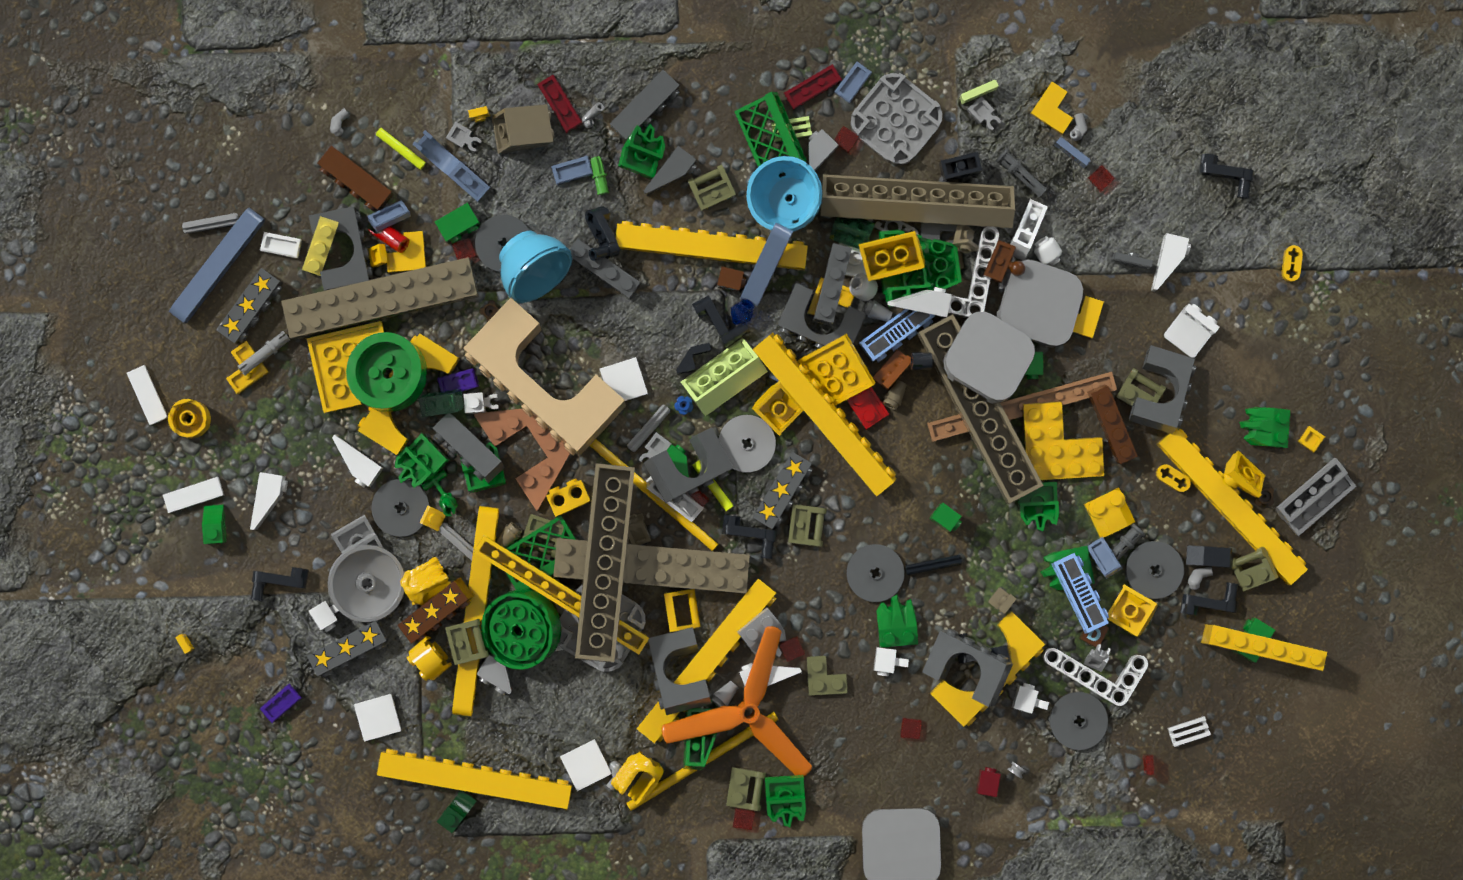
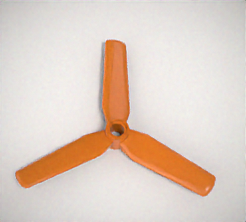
[662,626,812,777]

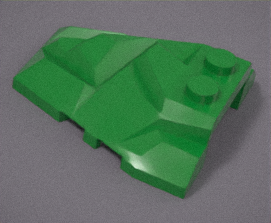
[879,230,962,307]

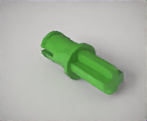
[591,156,609,195]

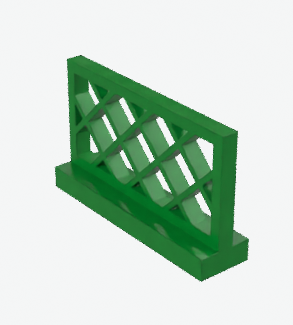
[734,92,807,174]
[506,515,576,589]

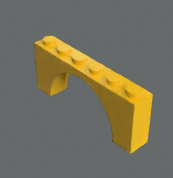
[358,333,460,455]
[930,611,1045,727]
[1201,624,1327,671]

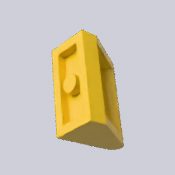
[664,589,700,632]

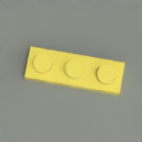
[302,216,339,276]

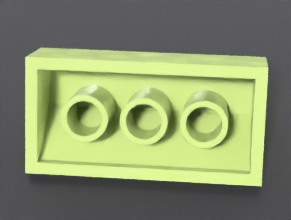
[681,337,768,416]

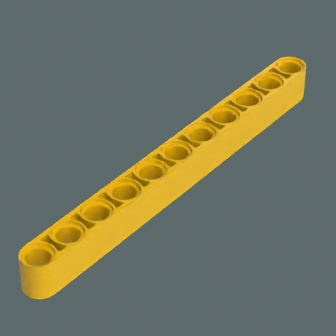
[452,506,499,717]

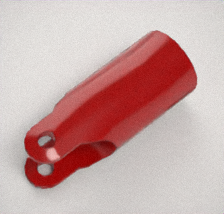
[368,226,410,253]

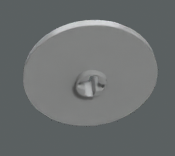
[719,415,776,472]

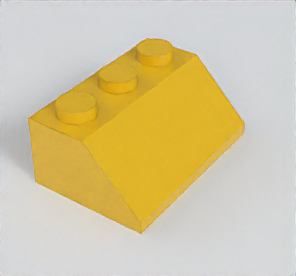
[859,231,925,281]

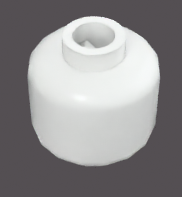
[1034,236,1062,266]
[849,273,878,301]

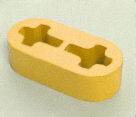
[1282,245,1303,282]
[1156,464,1191,492]

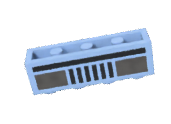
[859,309,935,362]
[1051,553,1109,634]

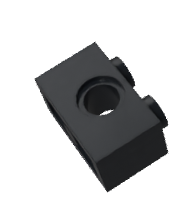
[939,152,982,182]

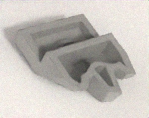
[331,515,383,553]
[737,607,786,657]

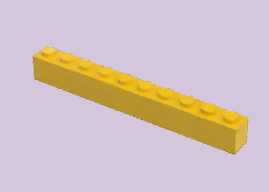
[616,221,808,271]
[752,332,897,496]
[1156,429,1308,585]
[474,535,649,655]
[637,579,777,743]
[377,749,572,809]

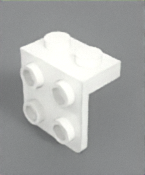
[1164,304,1219,358]

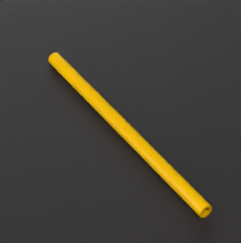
[590,439,718,551]
[626,712,779,811]

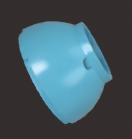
[746,156,823,232]
[499,231,572,303]

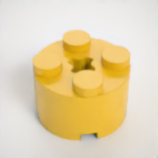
[168,399,211,438]
[407,636,452,681]

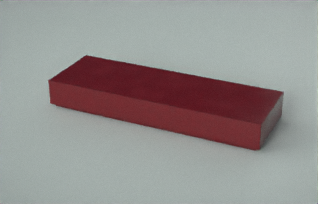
[784,64,842,110]
[537,75,583,133]

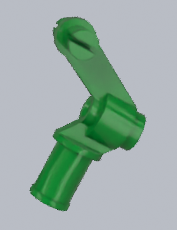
[421,469,458,516]

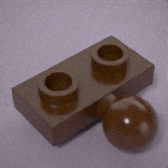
[984,240,1026,283]

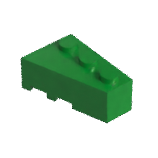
[683,708,717,770]

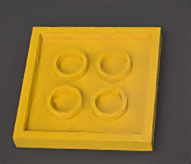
[798,333,876,405]

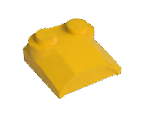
[752,382,804,436]
[1224,450,1266,498]
[1084,488,1135,538]
[1107,585,1158,637]

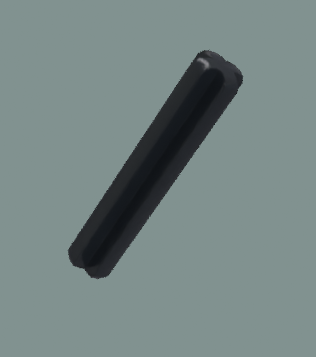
[905,555,962,575]

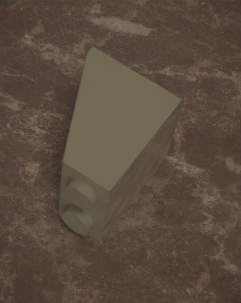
[492,104,554,154]

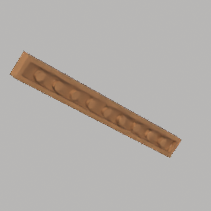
[927,372,1117,442]

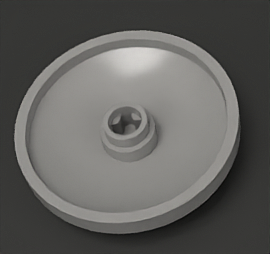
[328,545,404,622]

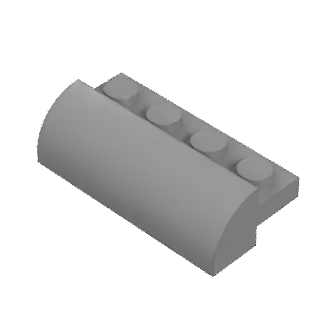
[1275,458,1356,536]

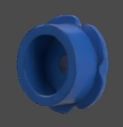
[674,396,693,415]

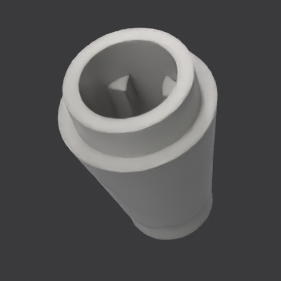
[863,300,892,322]
[711,681,738,707]

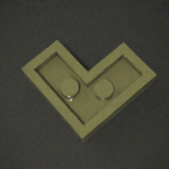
[807,656,847,695]

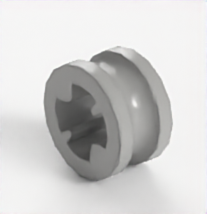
[1007,761,1027,779]

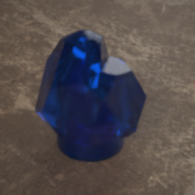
[731,298,754,325]

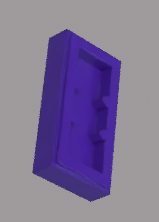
[437,368,479,397]
[260,683,302,723]

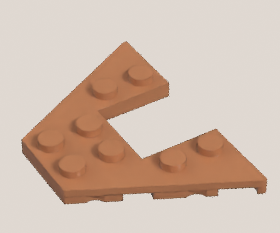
[474,409,570,511]

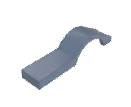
[412,130,490,202]

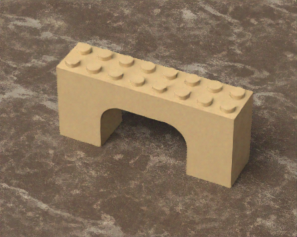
[463,298,626,457]

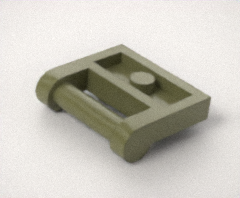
[687,164,736,211]
[1115,368,1166,407]
[788,504,827,547]
[520,514,566,558]
[1231,547,1278,591]
[445,619,489,665]
[726,767,766,811]

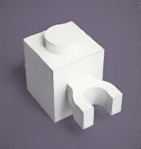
[463,392,499,415]
[309,601,339,632]
[873,647,909,676]
[1012,683,1049,713]

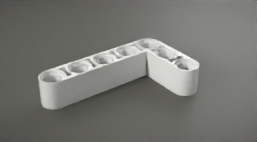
[948,226,999,318]
[1043,648,1148,706]

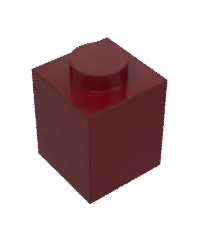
[976,767,1001,797]

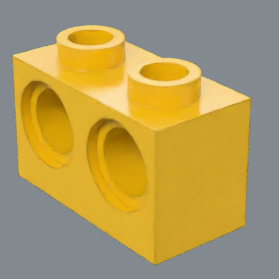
[546,478,591,517]

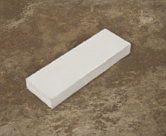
[127,365,168,425]
[163,477,224,513]

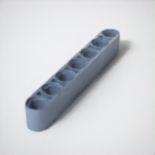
[169,208,265,324]

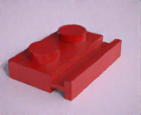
[847,387,889,429]

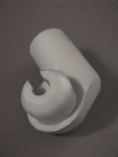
[582,102,604,128]
[330,108,350,137]
[1070,113,1087,141]
[1188,566,1213,590]
[606,761,622,791]

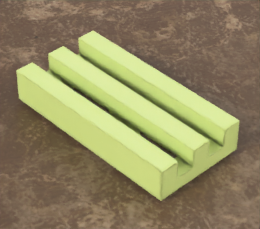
[959,80,998,104]
[771,116,812,142]

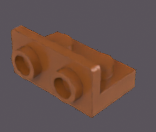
[873,350,911,390]

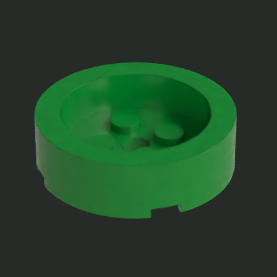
[346,332,427,412]
[481,589,561,669]

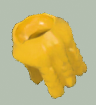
[400,557,451,605]
[611,751,664,806]

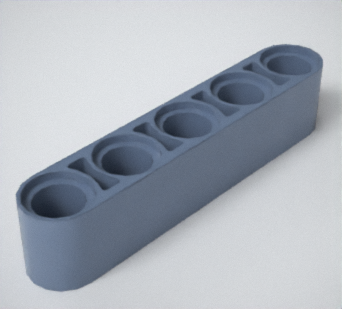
[740,223,793,307]

